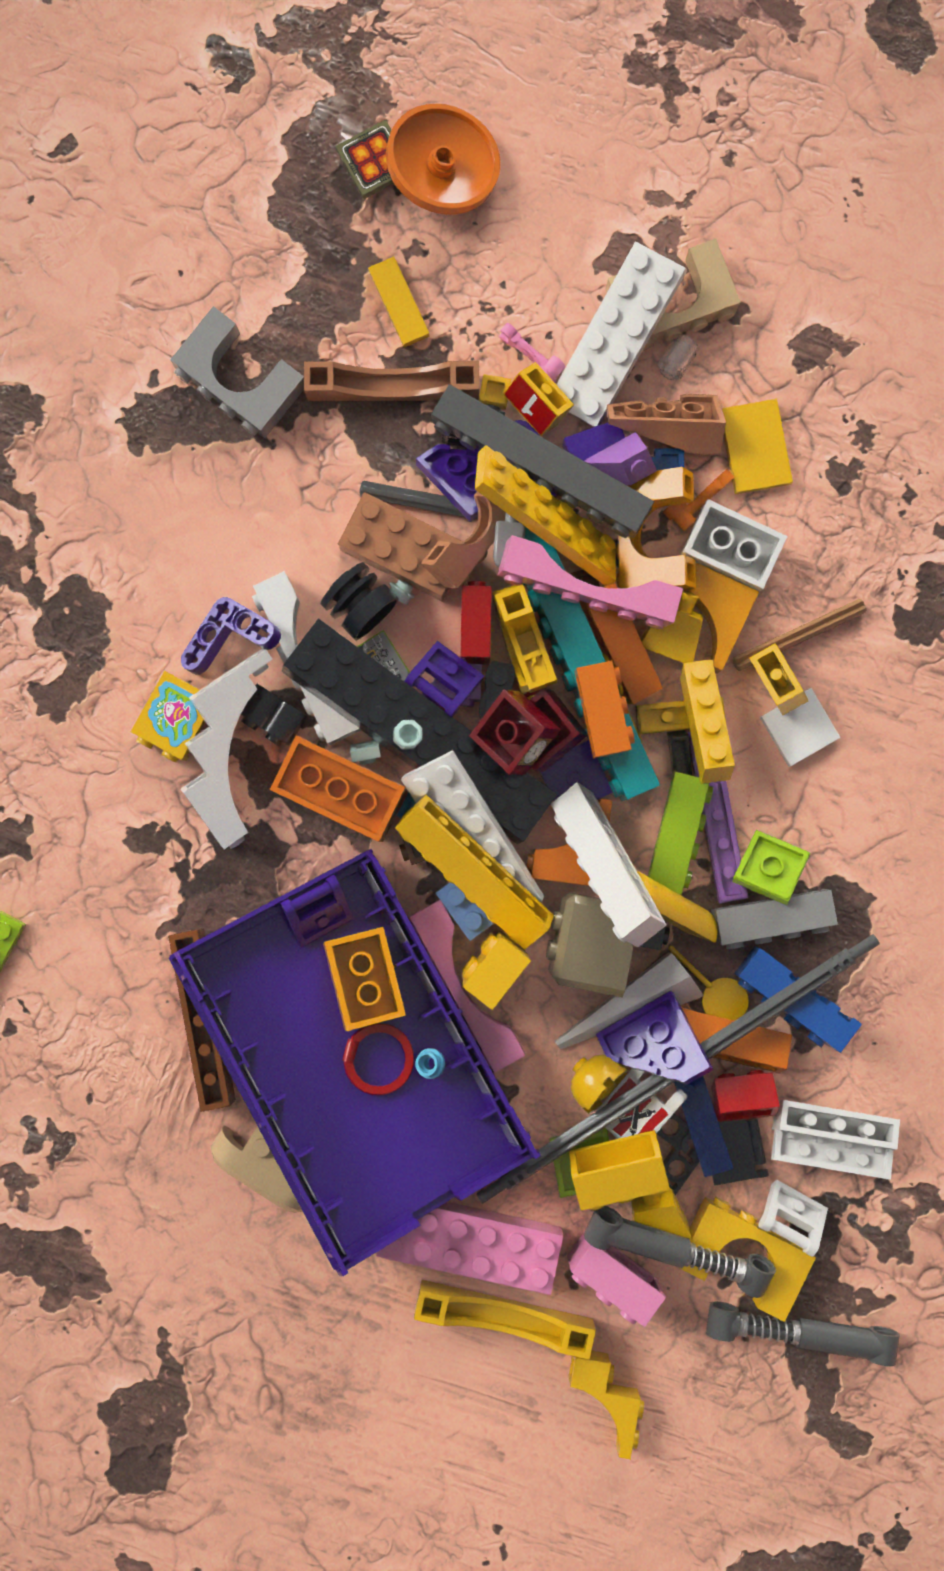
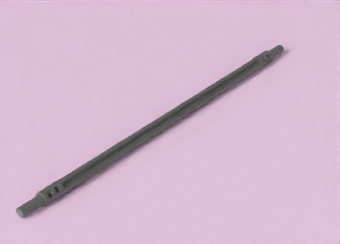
[477,934,880,1204]

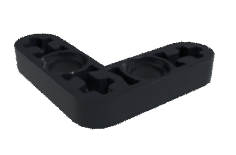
[656,1113,708,1196]

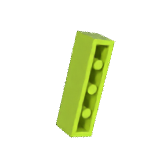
[648,771,714,895]

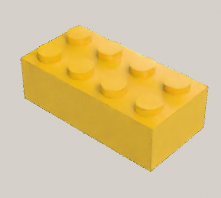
[462,930,531,1010]

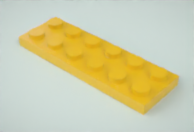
[475,445,616,585]

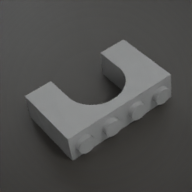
[170,306,304,439]

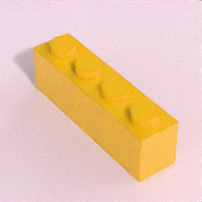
[680,660,735,784]

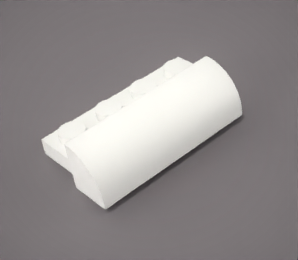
[771,1100,900,1180]

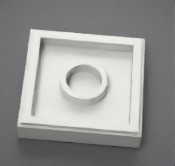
[760,688,841,767]

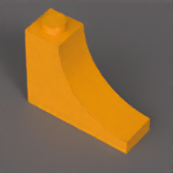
[683,562,759,674]

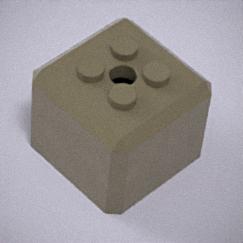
[546,892,634,997]

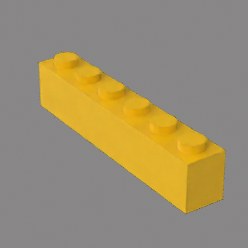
[395,794,554,950]

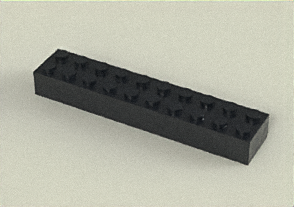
[282,618,557,844]

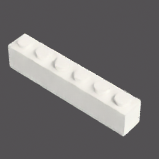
[551,782,666,947]

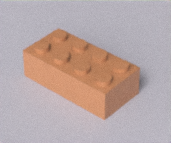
[337,492,463,602]

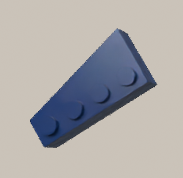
[734,946,862,1053]

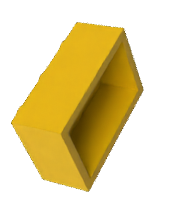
[569,1130,670,1211]

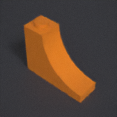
[526,799,613,886]

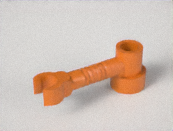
[663,469,735,531]

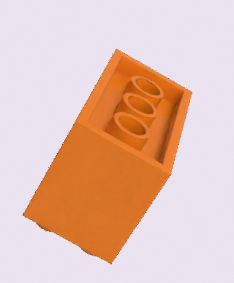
[270,735,408,842]

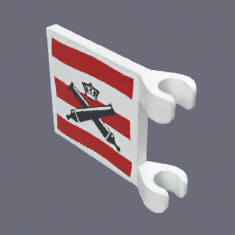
[597,1068,688,1139]

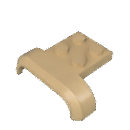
[211,1125,303,1213]

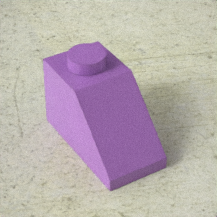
[584,432,657,485]

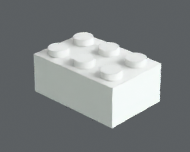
[680,499,788,592]

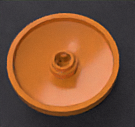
[386,104,500,215]

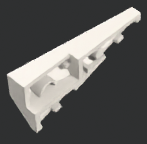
[555,951,704,1049]

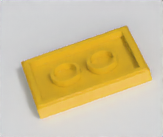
[722,398,793,495]

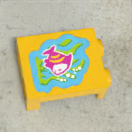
[130,670,205,763]

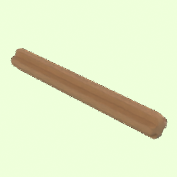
[732,599,867,671]

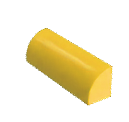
[637,871,718,943]

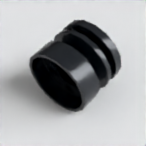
[320,562,399,641]

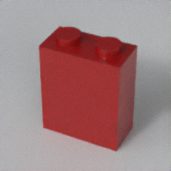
[460,581,492,665]

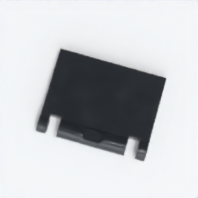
[700,1112,769,1186]

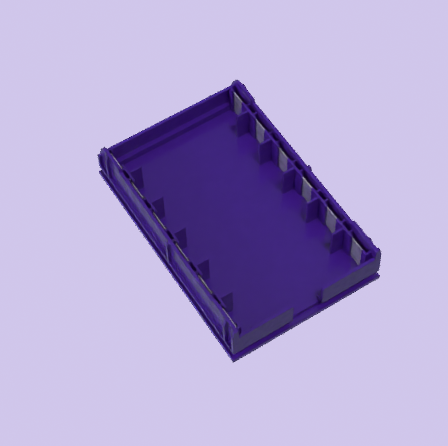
[169,849,541,1276]

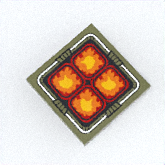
[336,120,394,200]

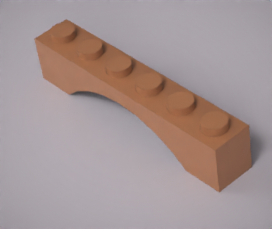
[304,361,479,401]

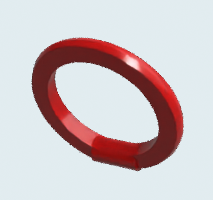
[342,1023,414,1096]

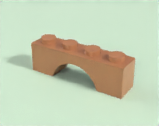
[421,491,506,589]

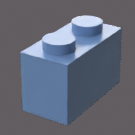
[436,882,494,941]

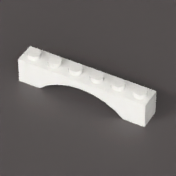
[252,571,361,745]

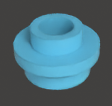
[416,1048,445,1079]

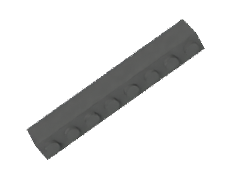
[431,384,654,538]

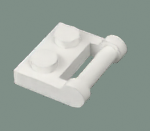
[758,1180,828,1257]

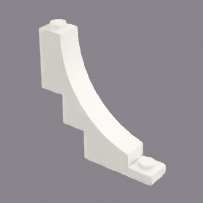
[181,649,273,849]

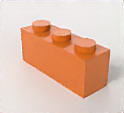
[574,660,635,759]

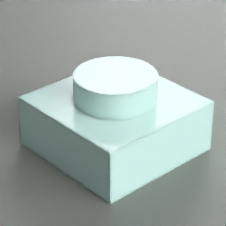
[350,740,381,765]

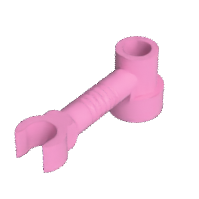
[499,323,565,383]

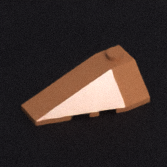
[606,394,726,456]

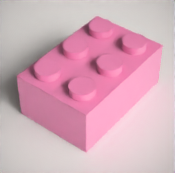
[567,1231,666,1327]

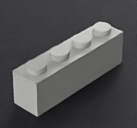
[711,889,838,949]

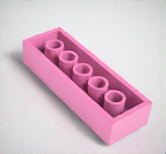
[376,1202,563,1295]

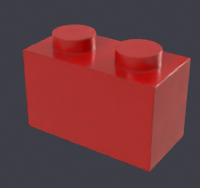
[711,1070,780,1122]

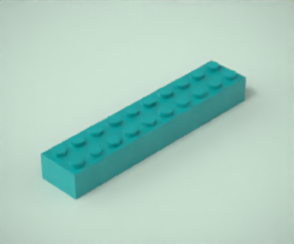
[522,527,660,801]

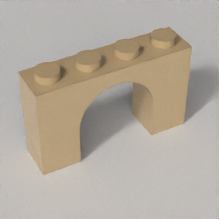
[605,239,741,351]

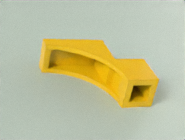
[568,1350,644,1460]

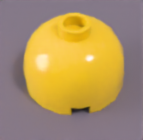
[571,1054,628,1114]

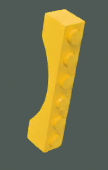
[414,1280,596,1360]

